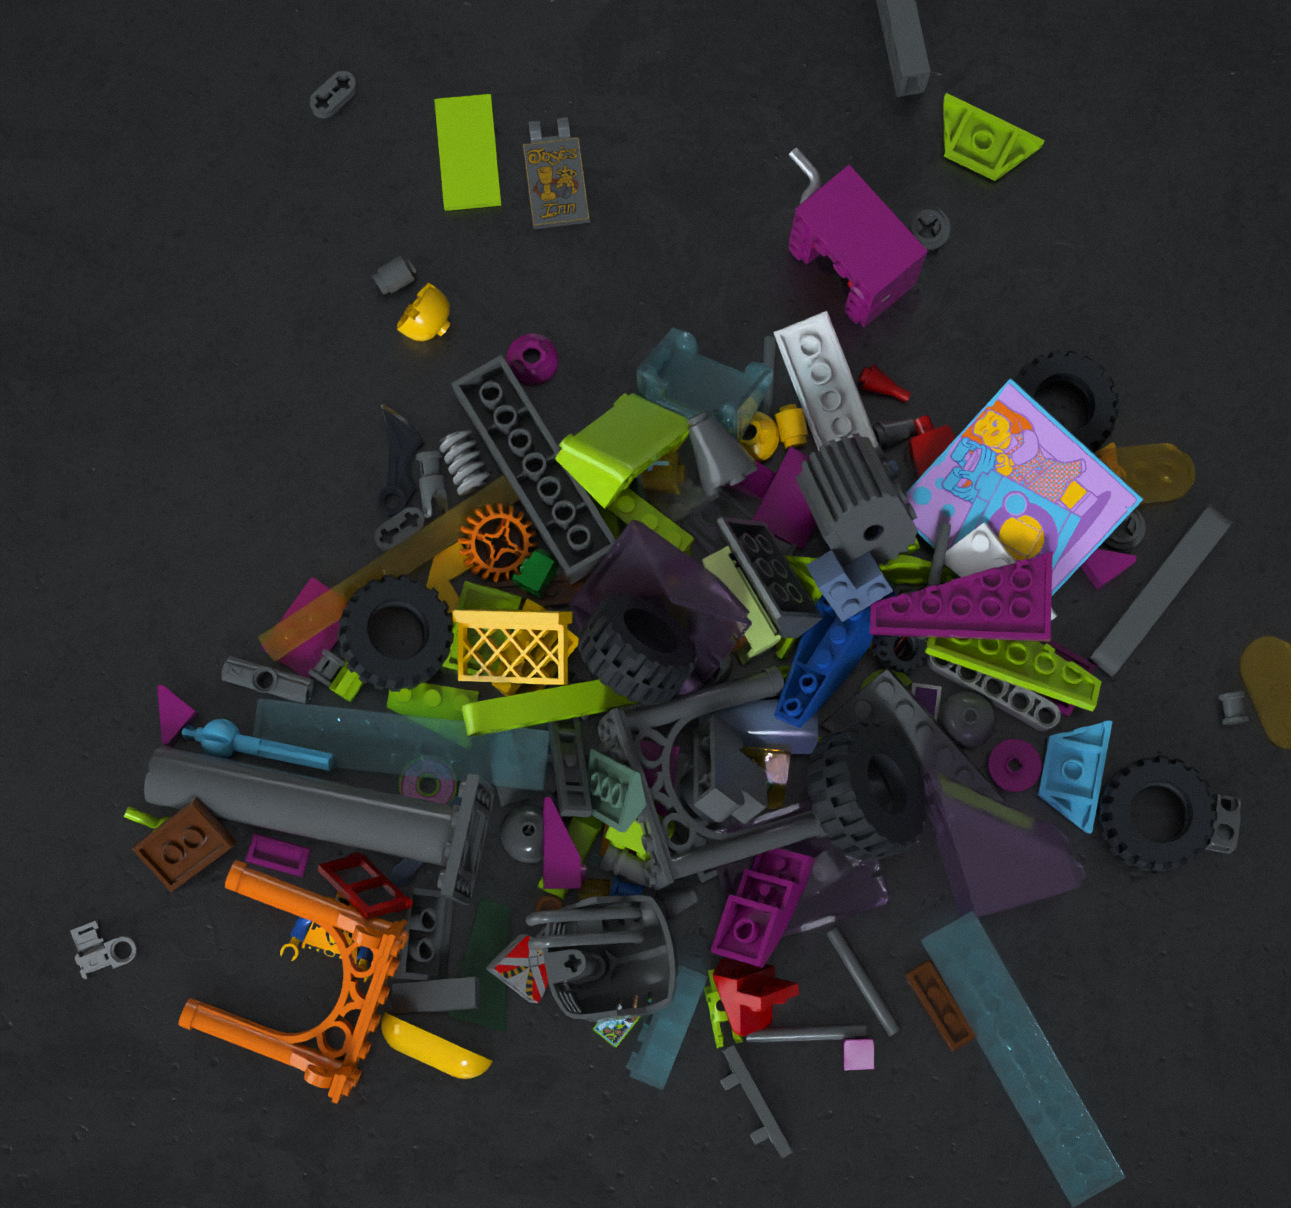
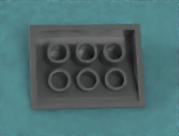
[717,517,823,638]

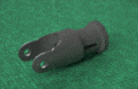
[416,451,449,518]

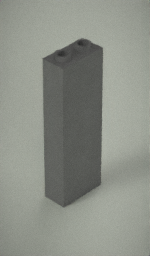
[876,0,931,97]

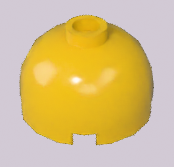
[396,282,451,342]

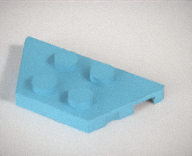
[1037,721,1113,834]

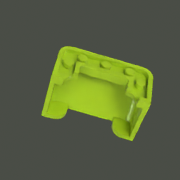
[555,393,690,509]

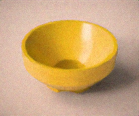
[728,411,779,463]

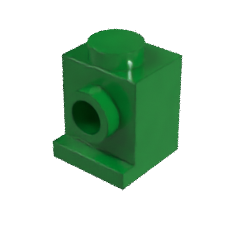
[512,549,558,599]

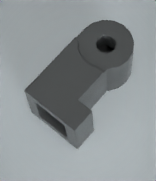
[1205,794,1241,854]

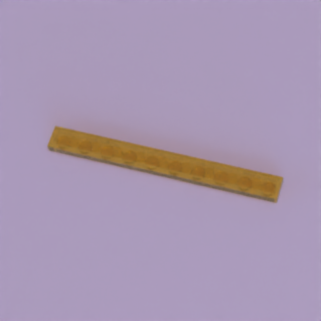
[258,475,519,662]

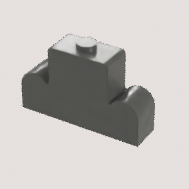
[693,714,767,824]

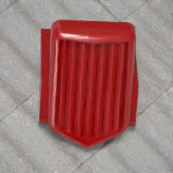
[713,958,799,1036]

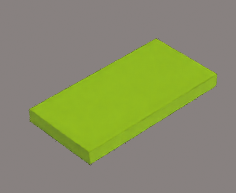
[434,94,501,211]

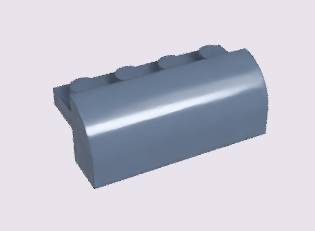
[698,694,818,755]

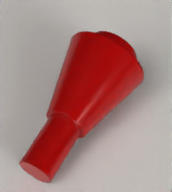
[858,364,911,402]

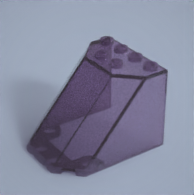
[921,770,1085,923]

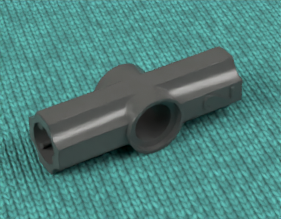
[222,656,314,704]

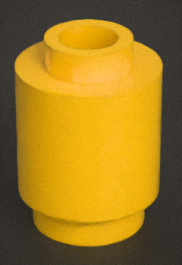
[775,404,809,449]

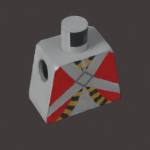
[486,927,548,1003]

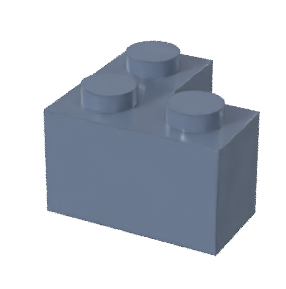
[806,550,893,622]

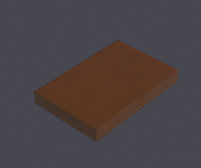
[131,797,237,892]

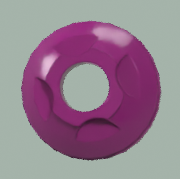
[506,334,559,386]

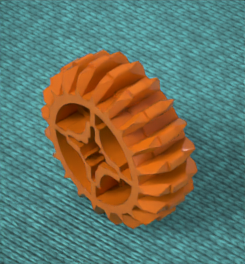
[458,503,537,582]

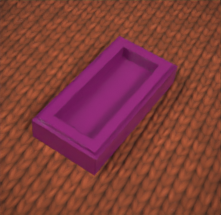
[245,833,312,877]

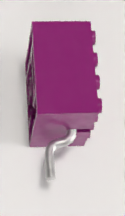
[788,148,928,328]

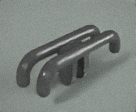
[525,906,645,950]

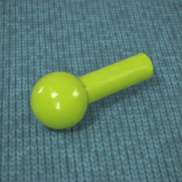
[124,806,171,829]

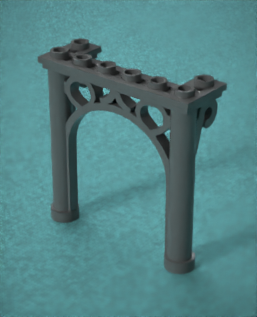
[598,665,828,892]

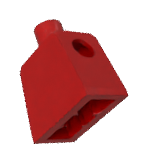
[908,415,956,481]

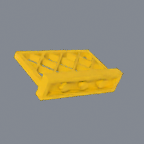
[452,609,572,685]

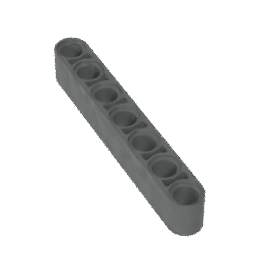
[1089,503,1233,677]

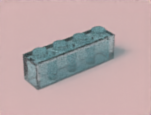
[626,964,708,1090]

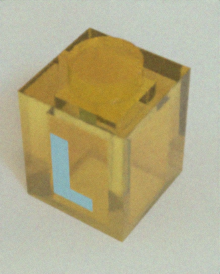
[641,454,686,494]

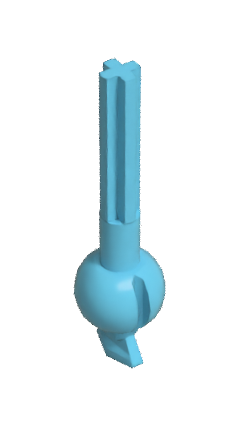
[182,719,334,771]

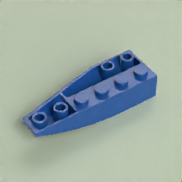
[774,581,897,728]

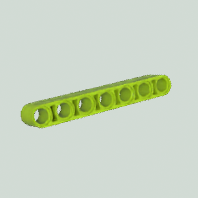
[461,679,644,737]

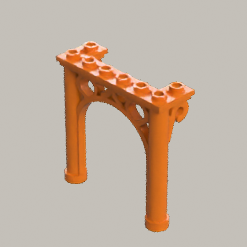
[179,860,410,1104]

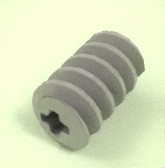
[439,429,490,495]

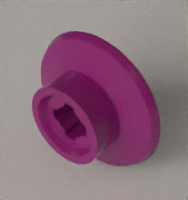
[988,739,1042,792]

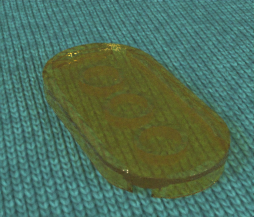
[1095,443,1196,504]
[1240,636,1291,750]

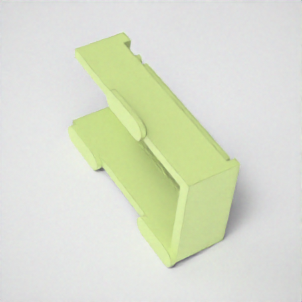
[697,546,781,666]

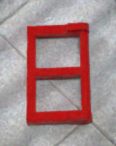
[318,851,413,920]

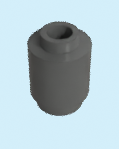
[372,255,417,295]

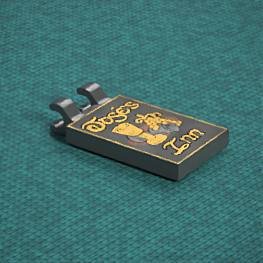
[523,117,590,229]

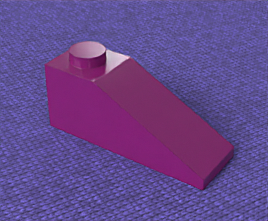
[543,797,586,889]

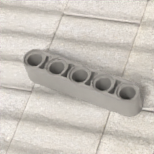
[927,654,1061,732]

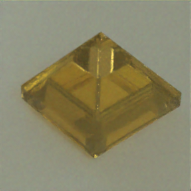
[578,878,610,900]

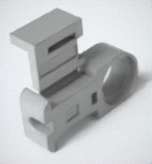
[70,920,138,979]

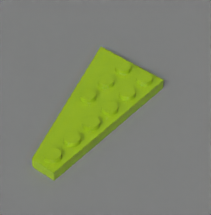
[925,574,1102,711]

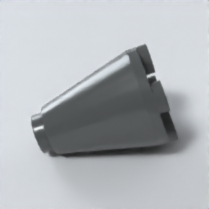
[687,409,758,496]

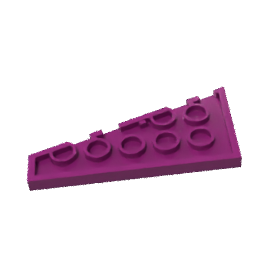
[870,551,1053,642]

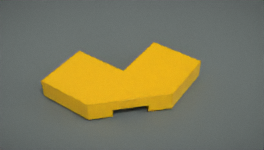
[426,542,474,615]

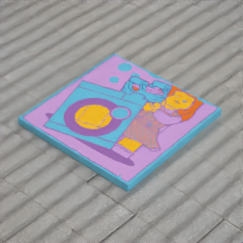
[904,378,1144,596]

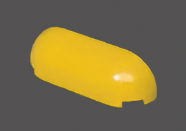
[381,1011,493,1079]

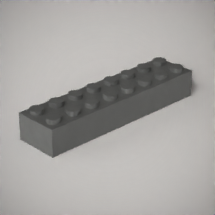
[451,354,622,585]

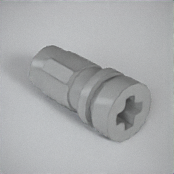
[599,844,652,888]

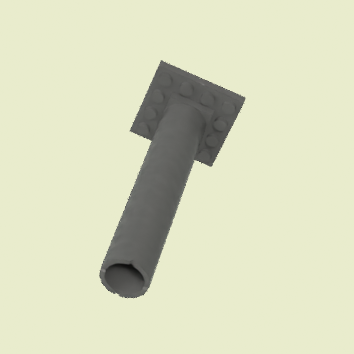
[144,745,497,906]

